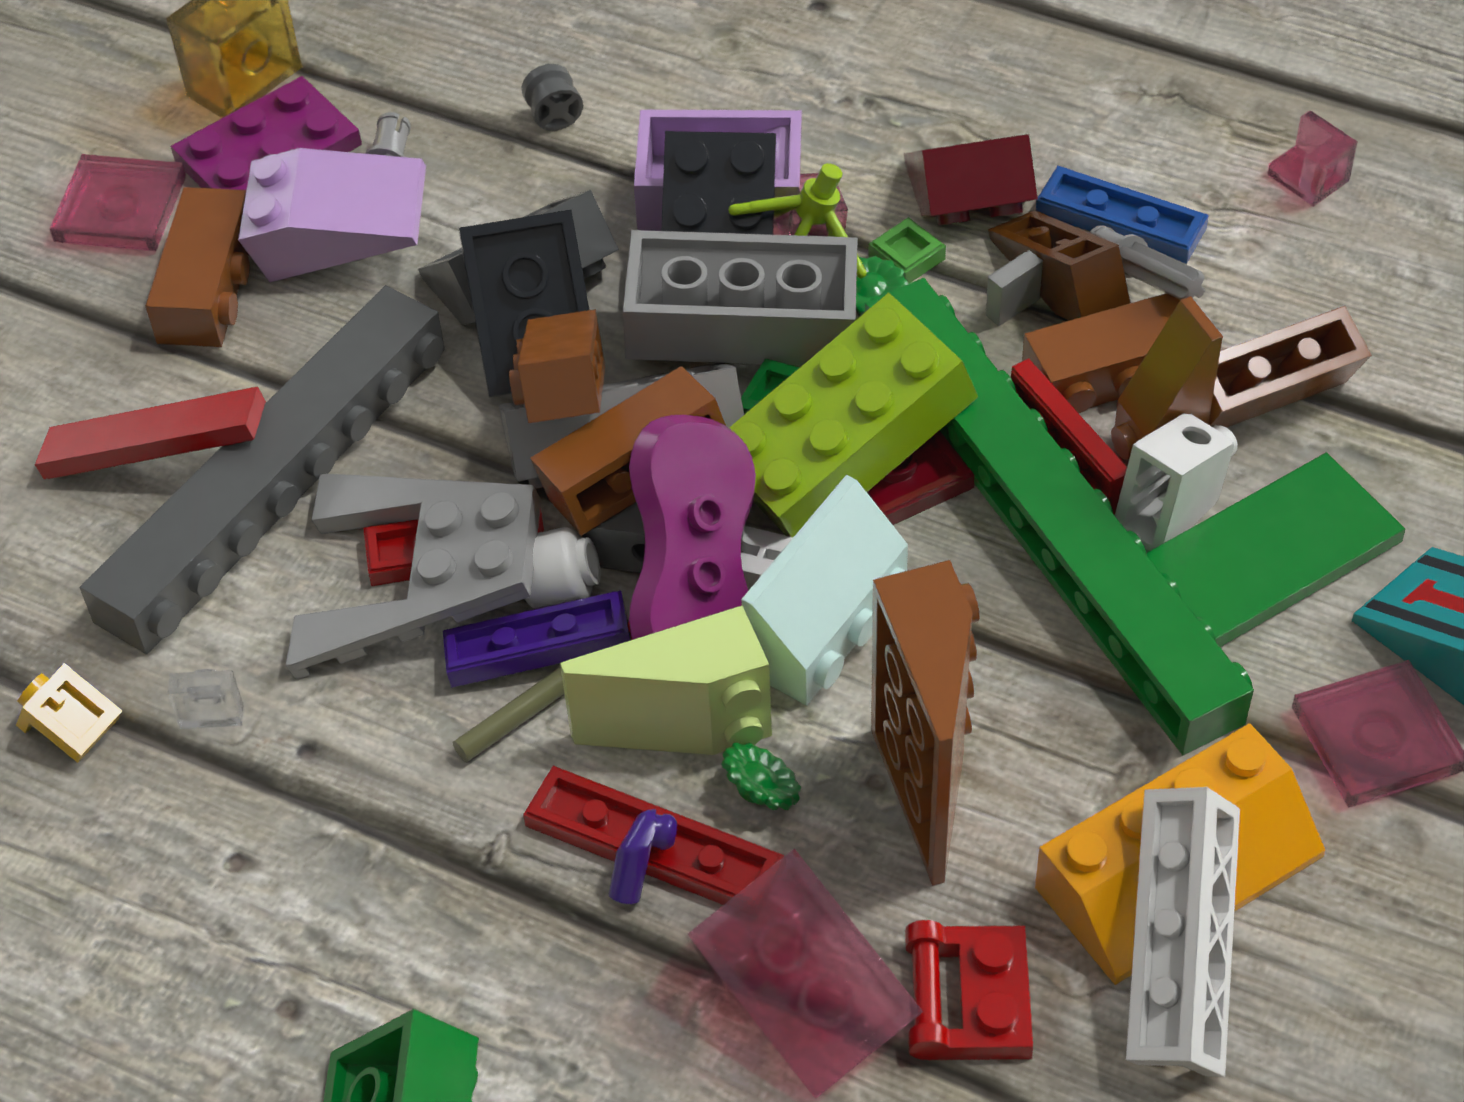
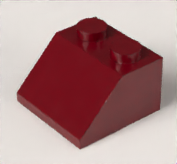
[904,134,1038,225]

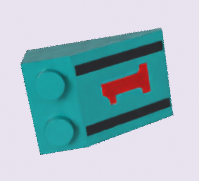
[1352,547,1464,705]

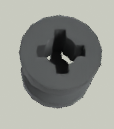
[521,64,584,131]

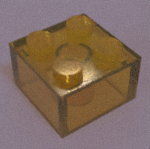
[166,0,302,118]

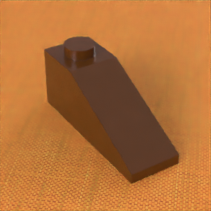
[988,210,1131,321]

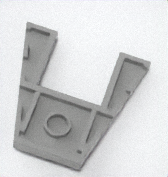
[286,473,541,679]

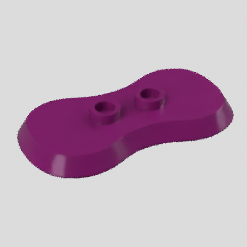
[629,415,756,640]

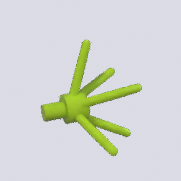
[728,163,867,279]

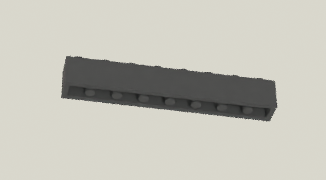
[79,285,445,655]

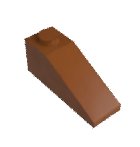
[1111,296,1223,460]

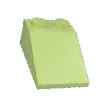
[560,606,772,755]

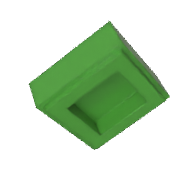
[868,217,946,284]

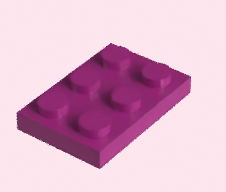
[171,76,362,190]

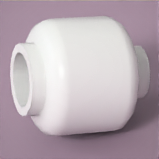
[524,527,601,610]

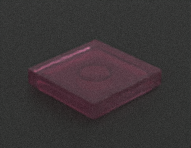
[49,154,186,251]
[1292,660,1464,808]

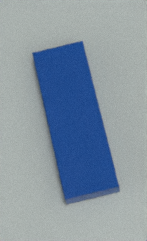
[1035,166,1209,264]

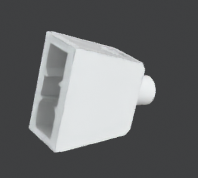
[1115,413,1238,551]

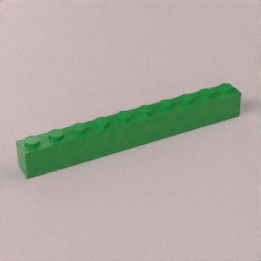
[865,277,1254,756]

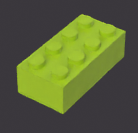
[729,293,978,537]

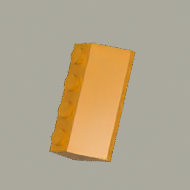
[1035,723,1326,985]

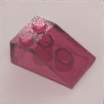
[685,848,923,1099]

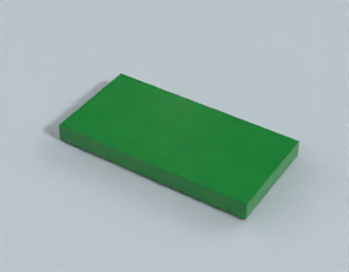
[1146,452,1406,647]

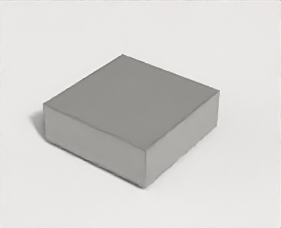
[986,250,1043,326]

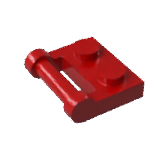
[905,920,1033,1060]

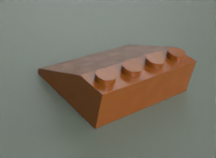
[871,560,980,886]

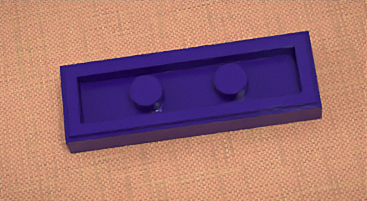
[442,590,631,688]

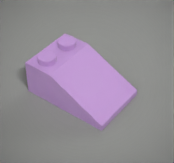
[634,110,802,231]
[238,148,426,282]

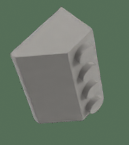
[623,230,858,365]
[499,363,744,488]

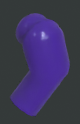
[608,809,677,904]

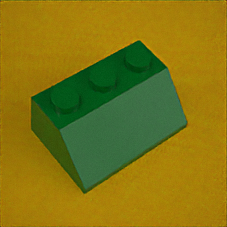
[323,1009,479,1102]

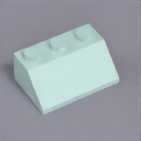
[742,475,908,706]

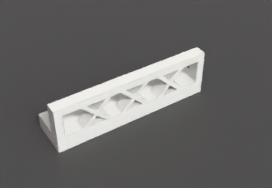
[1126,787,1240,1077]

